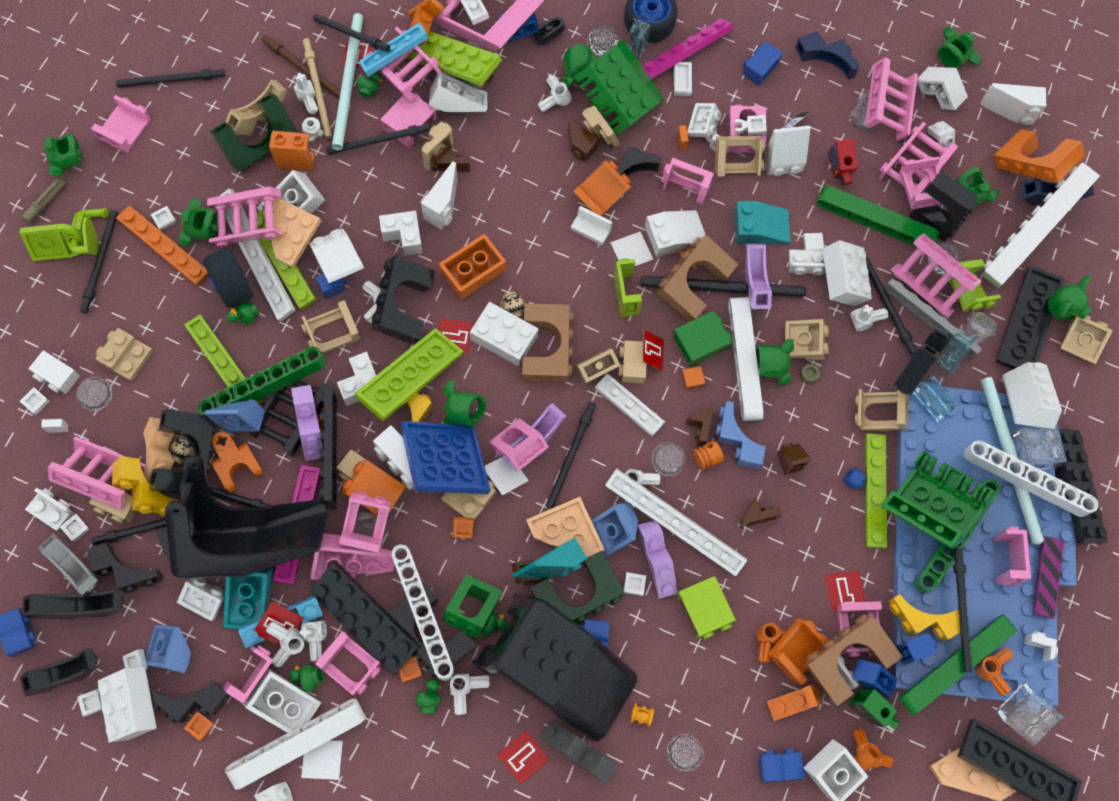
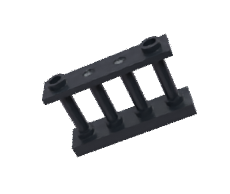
[249,374,328,457]

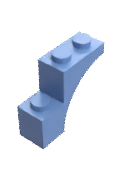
[715,401,766,470]

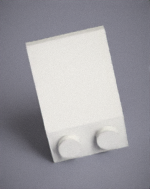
[429,72,487,112]
[980,83,1047,125]
[764,126,810,176]
[421,161,458,230]
[257,170,325,214]
[645,210,706,258]
[309,229,364,283]
[242,668,321,733]

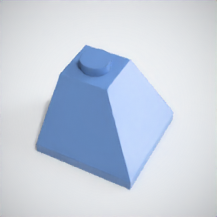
[205,400,265,432]
[591,502,638,557]
[145,624,191,673]

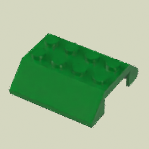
[573,40,663,135]
[881,451,995,549]

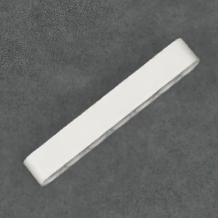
[728,297,763,421]
[964,440,1098,517]
[392,544,454,681]
[225,698,366,790]

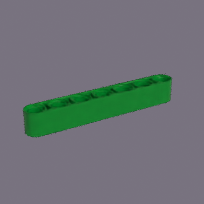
[816,185,940,247]
[197,346,327,416]
[914,478,1000,594]
[899,614,1017,716]

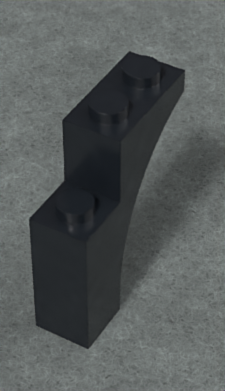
[22,590,124,620]

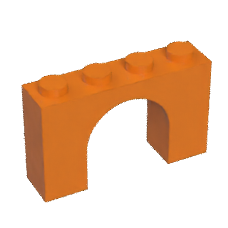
[994,129,1085,183]

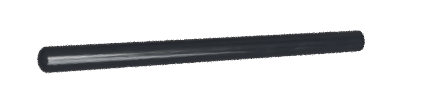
[641,275,806,297]

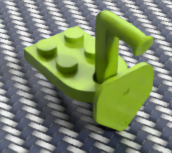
[19,208,109,261]

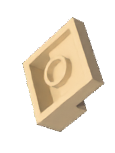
[582,106,621,149]
[421,121,454,171]
[1059,316,1113,364]
[785,319,829,360]
[95,328,153,382]
[441,480,496,521]

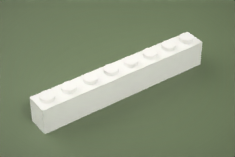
[981,162,1100,289]

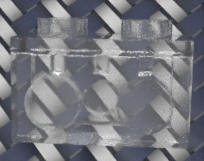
[850,90,886,132]

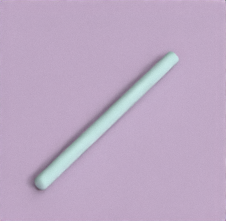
[332,13,363,150]
[981,377,1044,545]

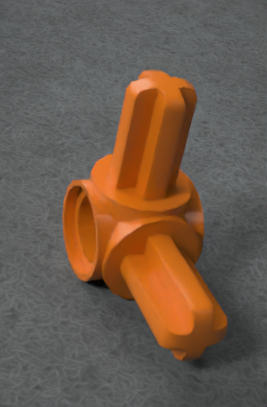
[756,622,786,663]
[975,647,1013,696]
[853,728,894,771]

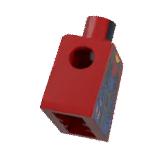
[828,139,858,185]

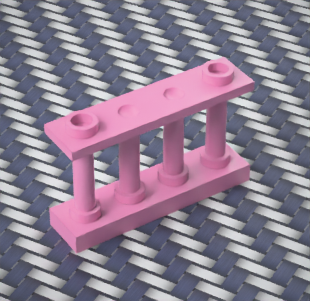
[366,27,442,102]
[865,57,918,141]
[878,122,958,201]
[207,186,283,248]
[891,233,982,318]
[48,437,145,509]

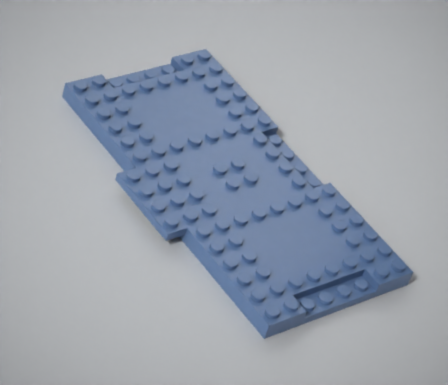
[891,382,1076,707]

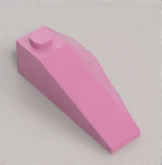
[310,533,397,580]

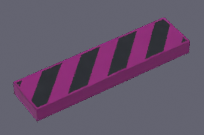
[1033,536,1064,619]

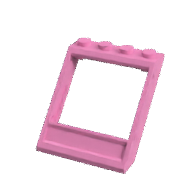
[433,0,544,53]

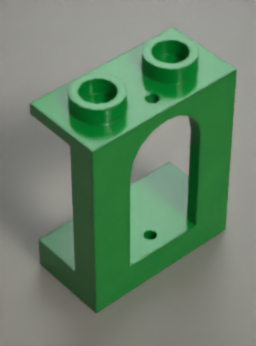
[442,574,503,638]

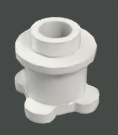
[302,117,324,142]

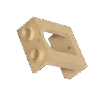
[715,136,765,177]
[301,300,360,354]
[855,389,909,431]

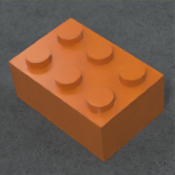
[439,234,507,300]

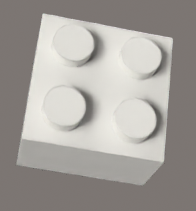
[804,739,868,801]

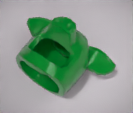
[937,27,982,69]
[563,44,597,88]
[44,133,83,176]
[956,167,999,205]
[179,197,218,246]
[1048,274,1092,321]
[756,339,794,386]
[443,380,487,426]

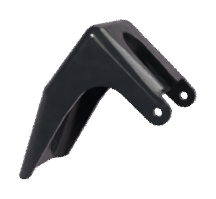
[165,455,328,579]
[471,593,637,741]

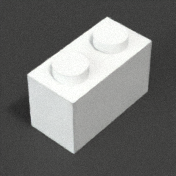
[28,350,80,394]

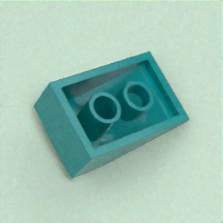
[734,201,791,244]
[512,537,587,578]
[223,567,273,629]

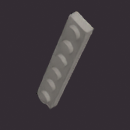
[884,278,982,360]

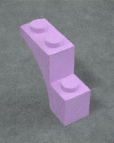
[745,244,772,309]
[291,385,323,461]
[502,403,566,471]
[637,520,678,599]

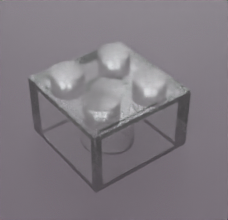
[1011,424,1067,470]
[996,681,1063,746]

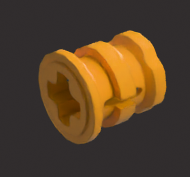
[630,702,654,727]

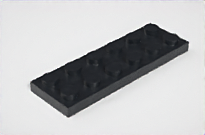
[995,265,1065,369]
[320,386,337,510]
[1050,428,1108,544]
[310,561,421,676]
[957,719,1082,801]

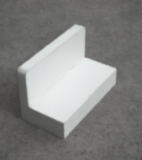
[570,206,612,246]

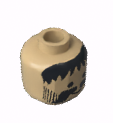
[500,292,525,319]
[168,436,195,465]

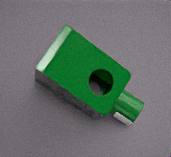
[847,688,899,731]

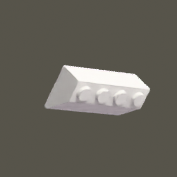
[1002,362,1062,429]

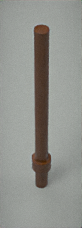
[261,35,341,99]

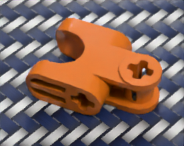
[211,432,264,493]

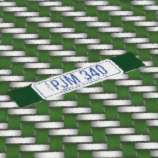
[765,112,810,143]

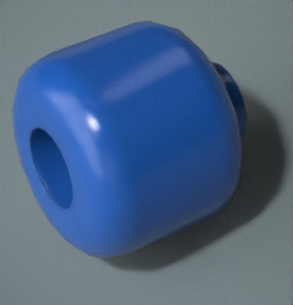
[844,467,866,489]

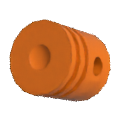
[692,440,724,471]

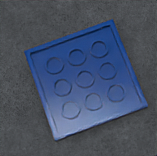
[400,421,491,494]

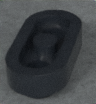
[534,17,565,44]

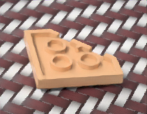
[263,198,322,268]
[526,497,605,558]
[929,746,1016,801]

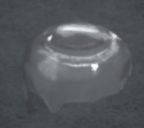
[353,512,377,537]

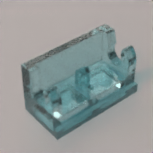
[628,18,651,60]
[937,330,978,374]
[913,375,959,422]

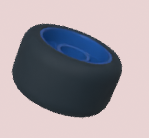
[624,0,677,43]
[203,248,254,308]

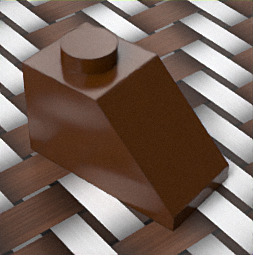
[568,119,599,162]
[777,443,811,475]

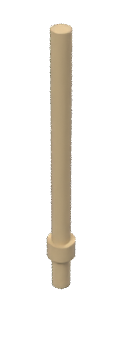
[303,38,332,139]

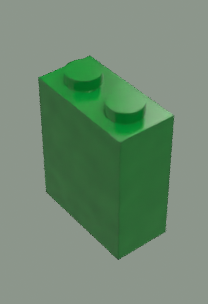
[672,311,732,367]

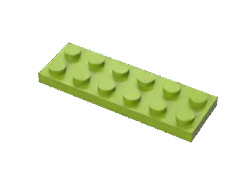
[406,31,502,86]
[355,328,463,421]

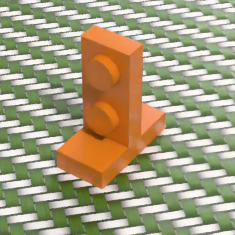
[408,0,444,46]
[767,684,823,721]

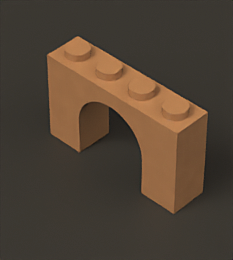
[656,235,738,322]
[522,303,573,382]
[803,614,903,706]

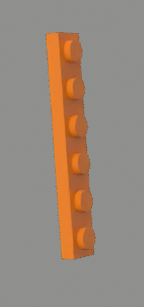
[116,205,209,287]

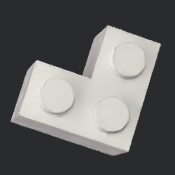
[917,67,968,110]
[379,211,423,256]
[337,352,376,406]

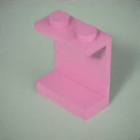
[380,93,437,148]
[91,95,151,153]
[992,527,1031,586]
[223,645,273,703]

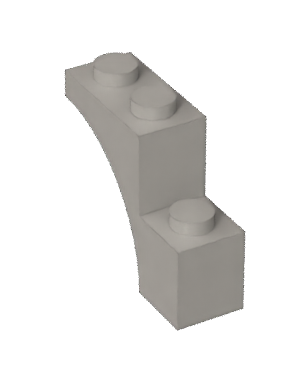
[38,533,98,595]

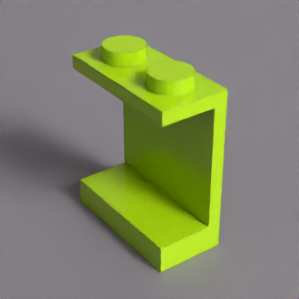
[614,258,642,317]
[945,259,1001,311]
[676,576,736,640]

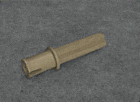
[21,177,66,224]

